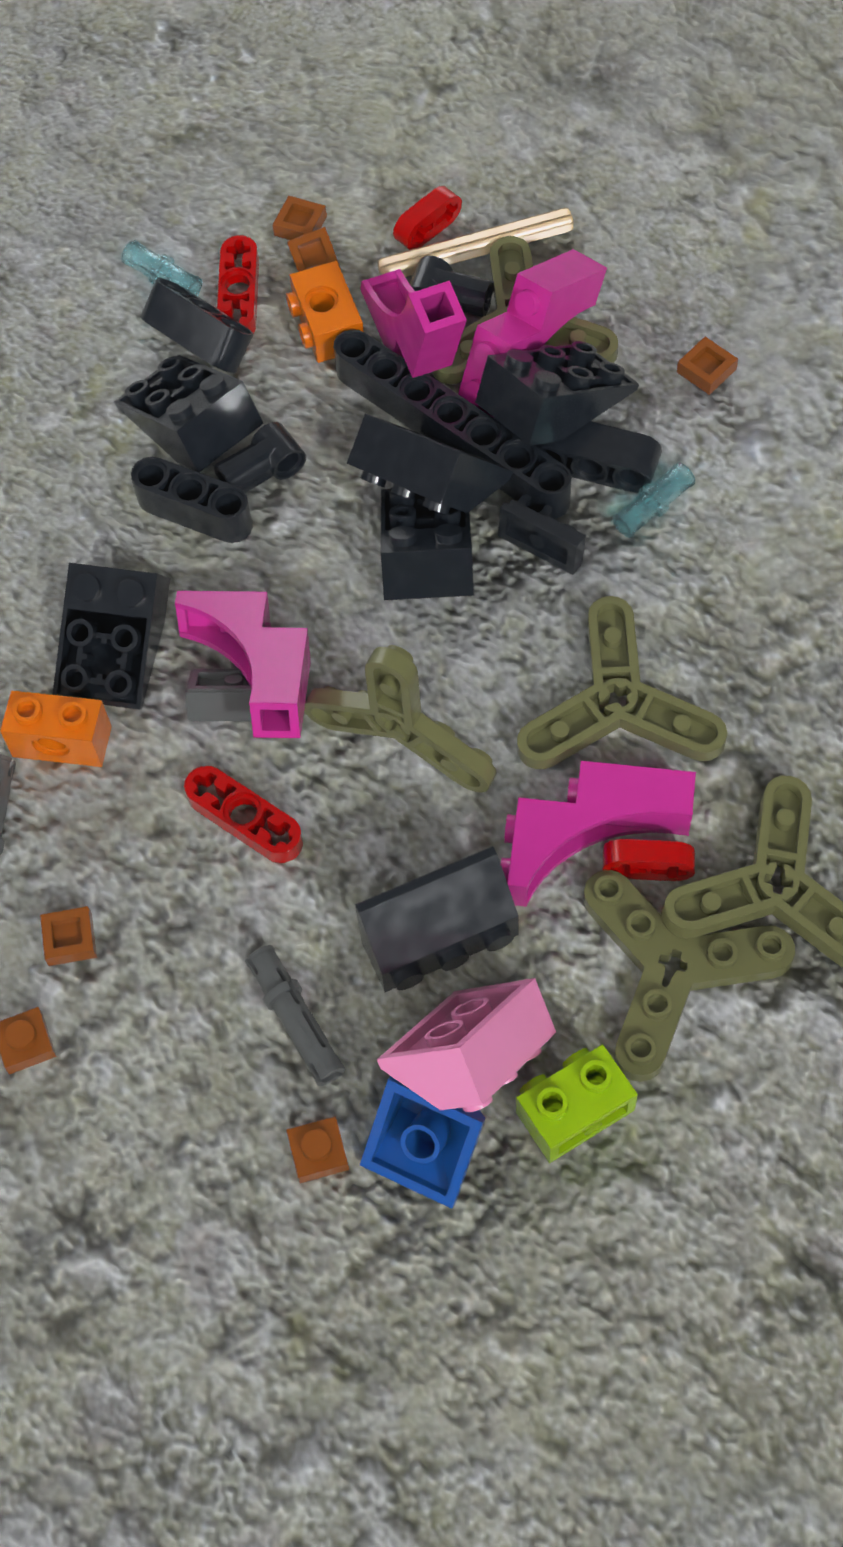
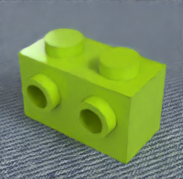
[516,1044,638,1164]

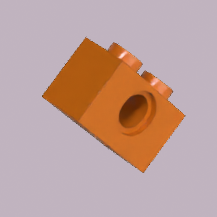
[286,261,364,363]
[0,690,112,767]

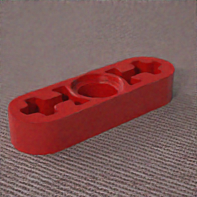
[217,235,259,334]
[184,766,303,863]

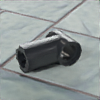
[409,256,494,317]
[213,422,307,493]

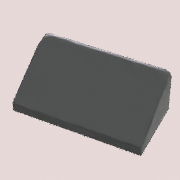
[185,669,251,721]

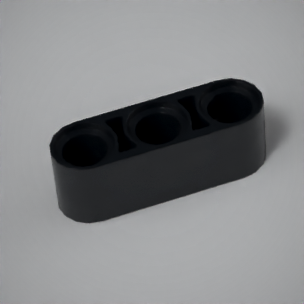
[140,277,253,373]
[535,421,662,493]
[131,457,253,543]

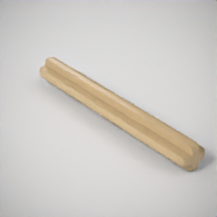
[378,207,573,277]

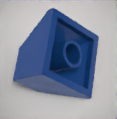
[360,1076,486,1209]

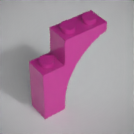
[458,249,607,418]
[360,269,467,378]
[175,591,311,738]
[501,761,696,907]

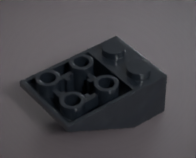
[475,341,639,446]
[114,355,264,472]
[380,487,474,600]
[52,563,170,710]

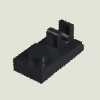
[498,494,586,575]

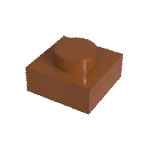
[272,195,327,240]
[287,227,341,272]
[677,336,738,395]
[40,906,97,966]
[0,1007,57,1075]
[286,1116,350,1184]

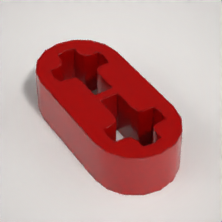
[393,185,462,250]
[602,839,695,881]

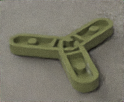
[432,236,619,384]
[517,596,728,769]
[304,645,497,793]
[661,775,843,968]
[583,870,795,1082]

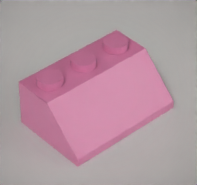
[377,978,556,1112]

